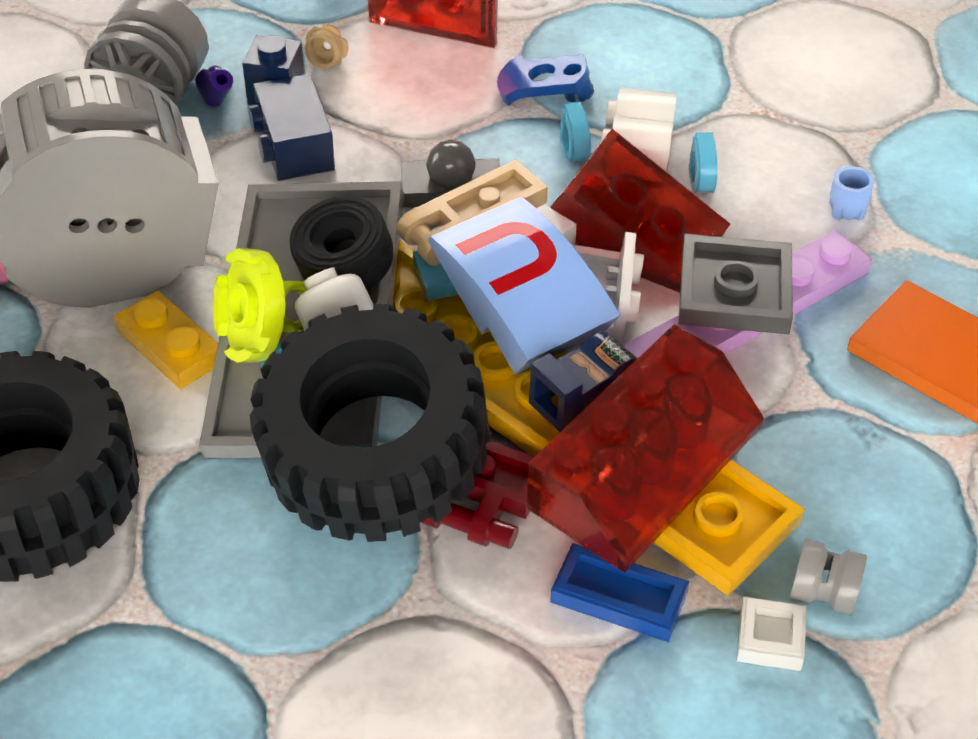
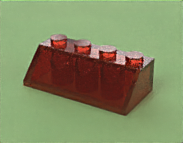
[527,324,764,573]

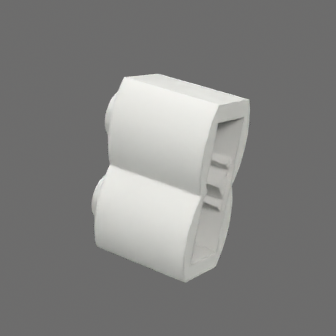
[600,87,677,179]

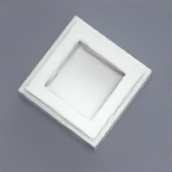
[736,596,807,671]

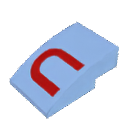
[428,197,621,375]

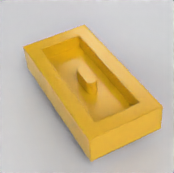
[114,290,218,390]

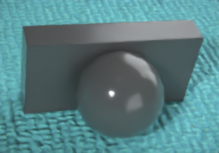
[401,139,500,207]

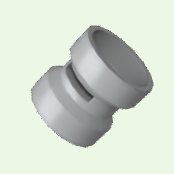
[789,538,867,616]

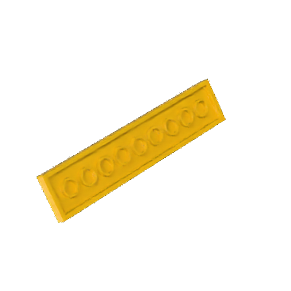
[392,240,805,596]

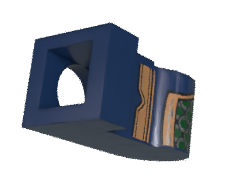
[529,332,642,434]

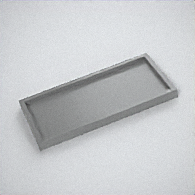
[199,181,405,458]

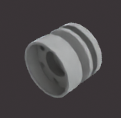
[84,0,209,106]

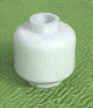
[294,268,373,330]

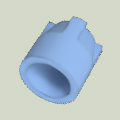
[829,166,875,221]

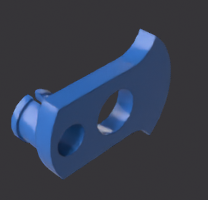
[497,54,594,106]

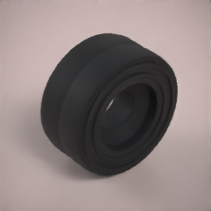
[289,196,394,290]

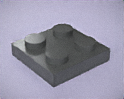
[678,234,793,335]

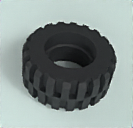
[249,303,489,542]
[0,351,140,582]

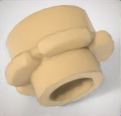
[304,24,349,69]

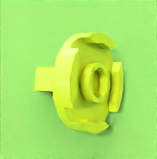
[212,248,307,363]

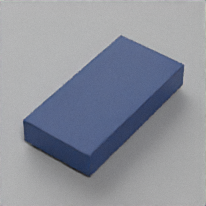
[550,543,690,642]

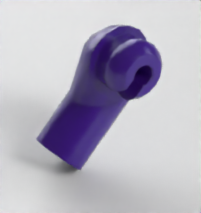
[195,65,233,107]

